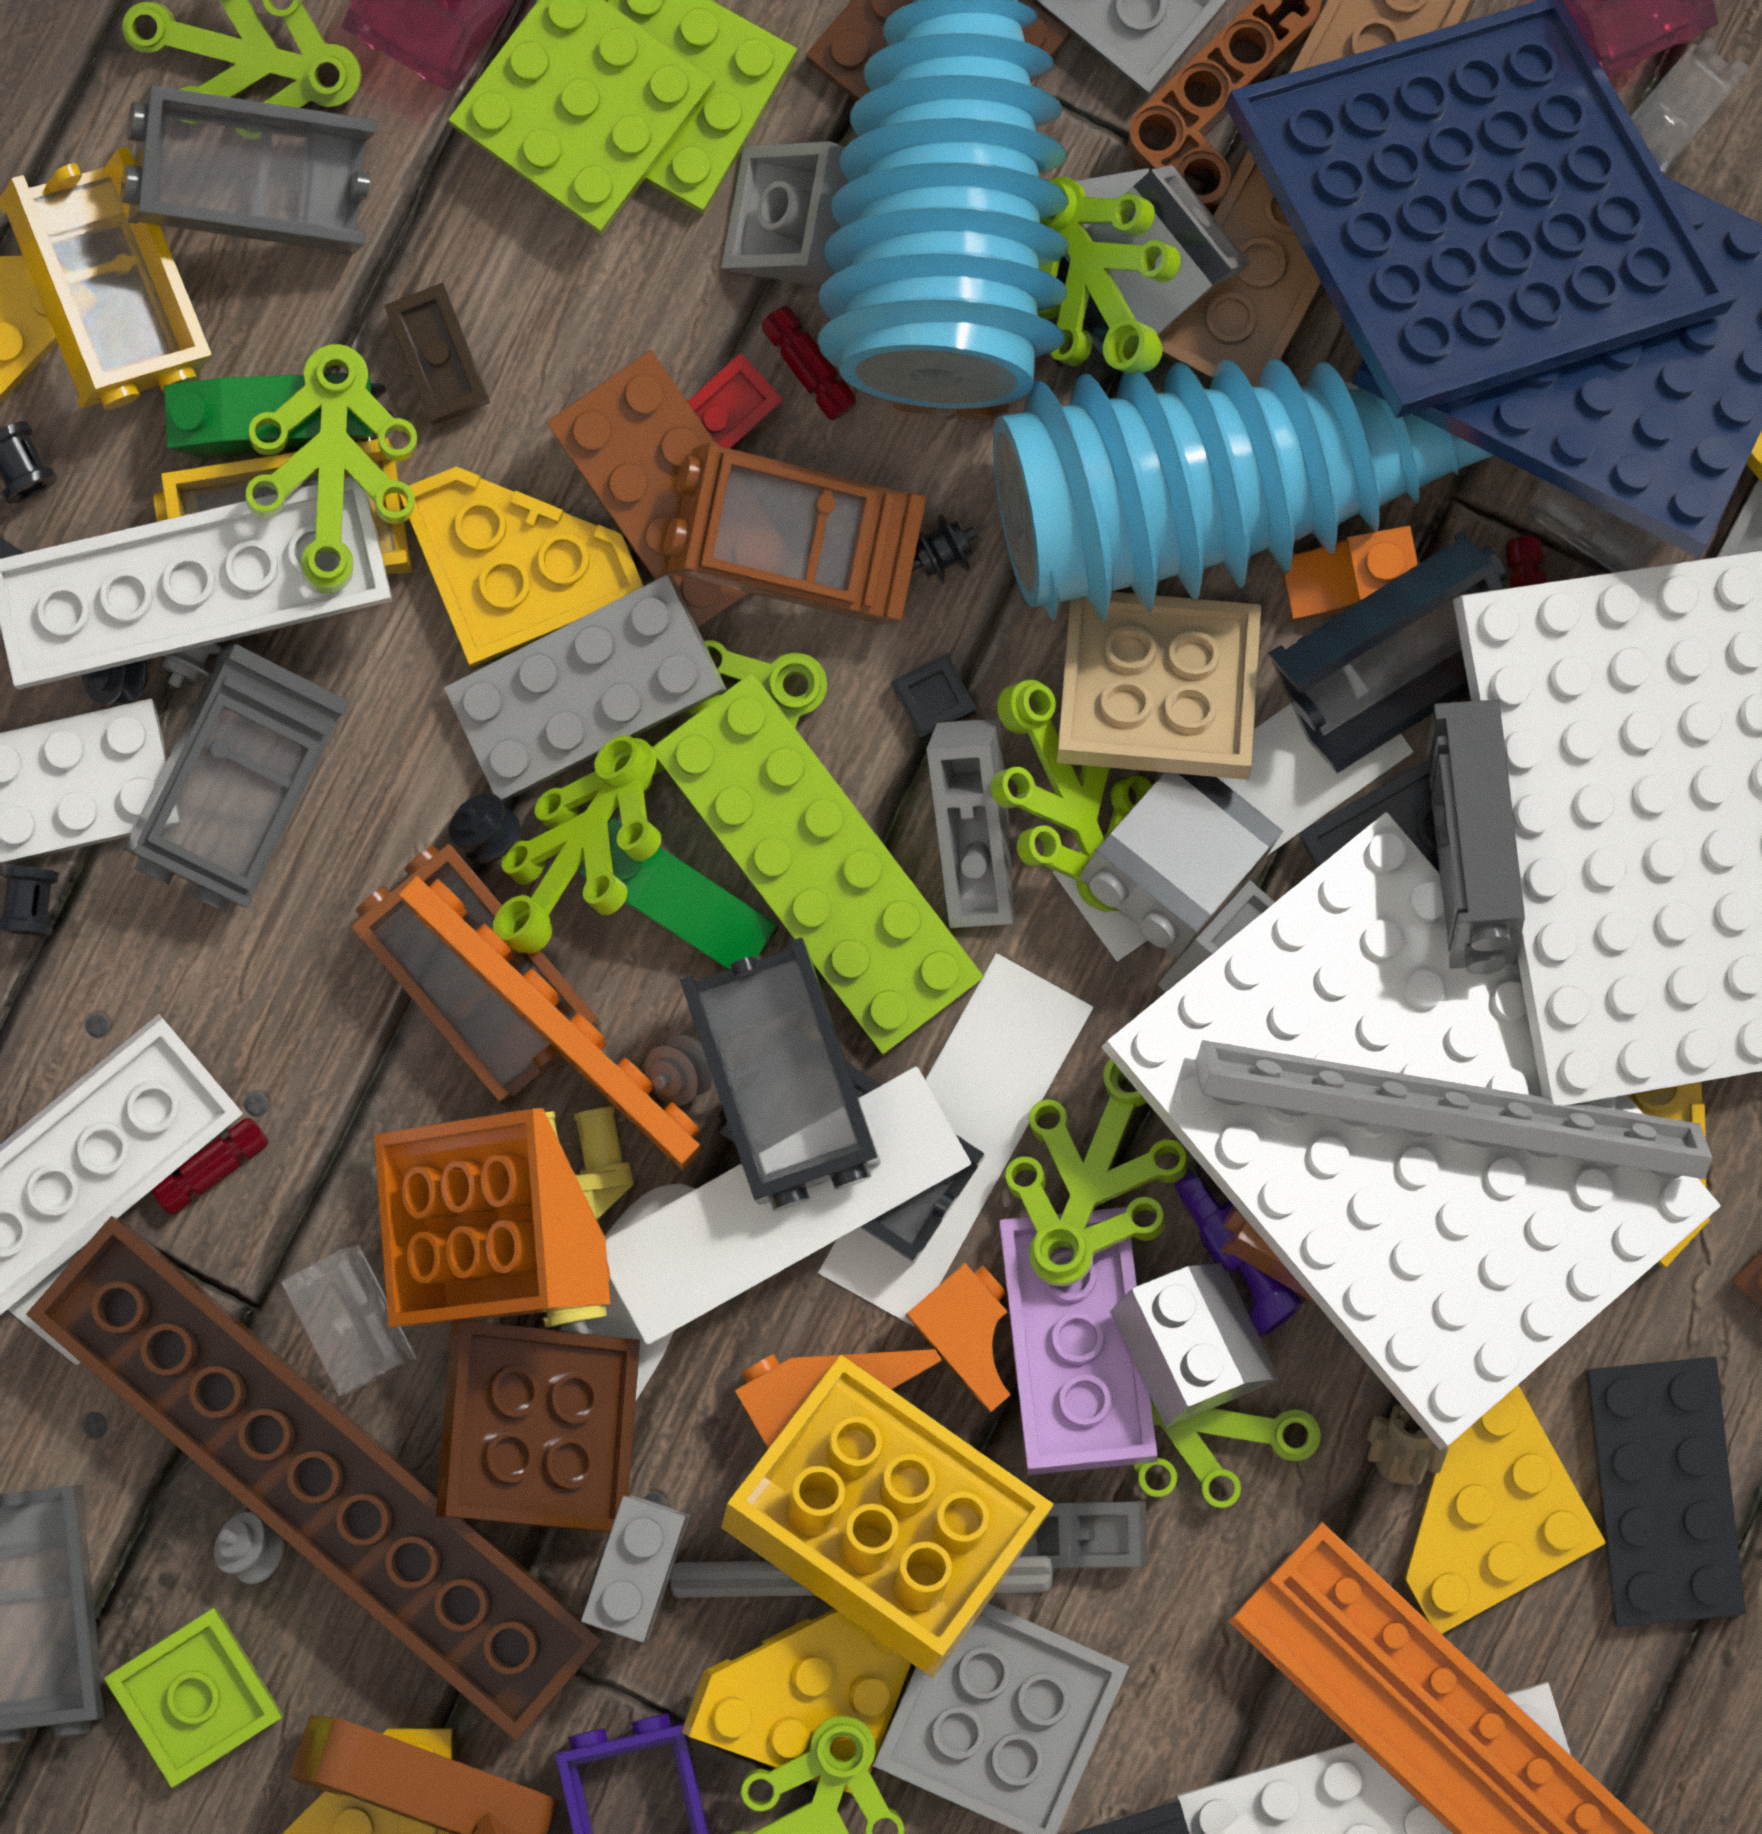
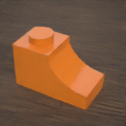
[1281,526,1418,622]
[905,1263,1010,1412]

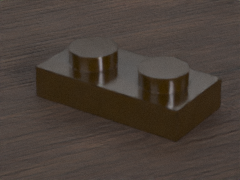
[384,282,490,426]

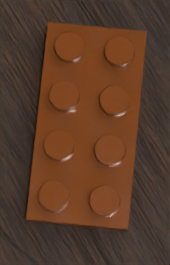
[545,349,796,628]

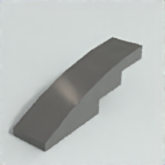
[1019,1501,1148,1569]

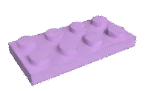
[999,1207,1157,1475]

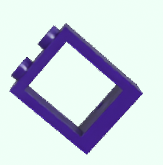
[555,1713,710,1834]

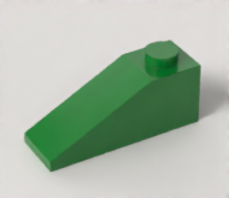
[164,373,373,459]
[578,818,777,970]

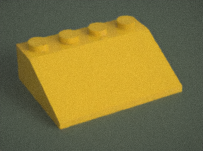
[721,1355,1054,1679]

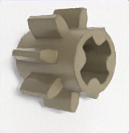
[1367,1405,1448,1484]

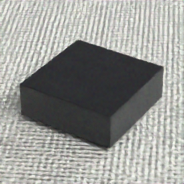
[891,653,977,740]

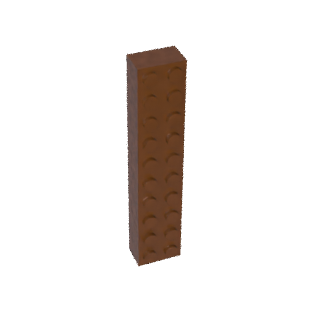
[26,1216,606,1741]

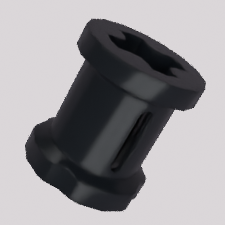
[0,421,57,504]
[0,865,59,936]

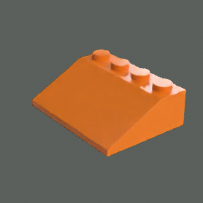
[374,1108,611,1327]

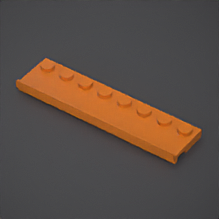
[1228,1522,1654,1834]

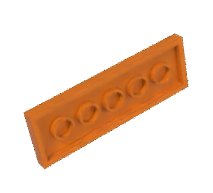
[399,876,701,1171]

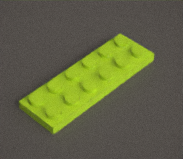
[652,672,984,1055]

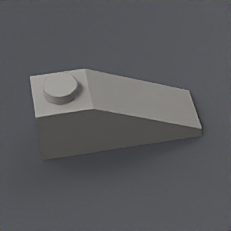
[927,719,1014,928]

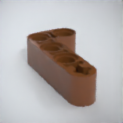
[1127,0,1322,214]
[288,1715,559,1834]

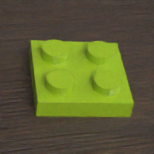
[104,1607,285,1788]

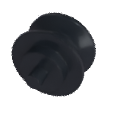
[912,514,978,585]
[82,660,148,704]
[449,793,520,864]

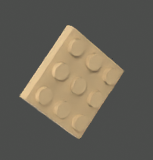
[1057,592,1261,780]

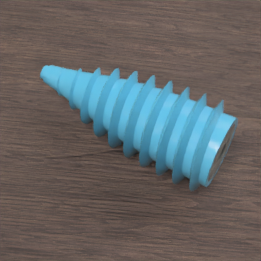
[817,0,1069,409]
[993,358,1494,622]

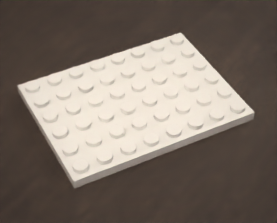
[1453,551,1762,1106]
[1101,812,1721,1450]

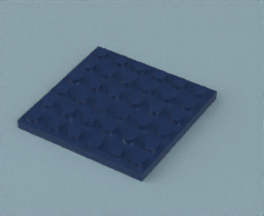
[1225,0,1735,418]
[1352,176,1762,558]

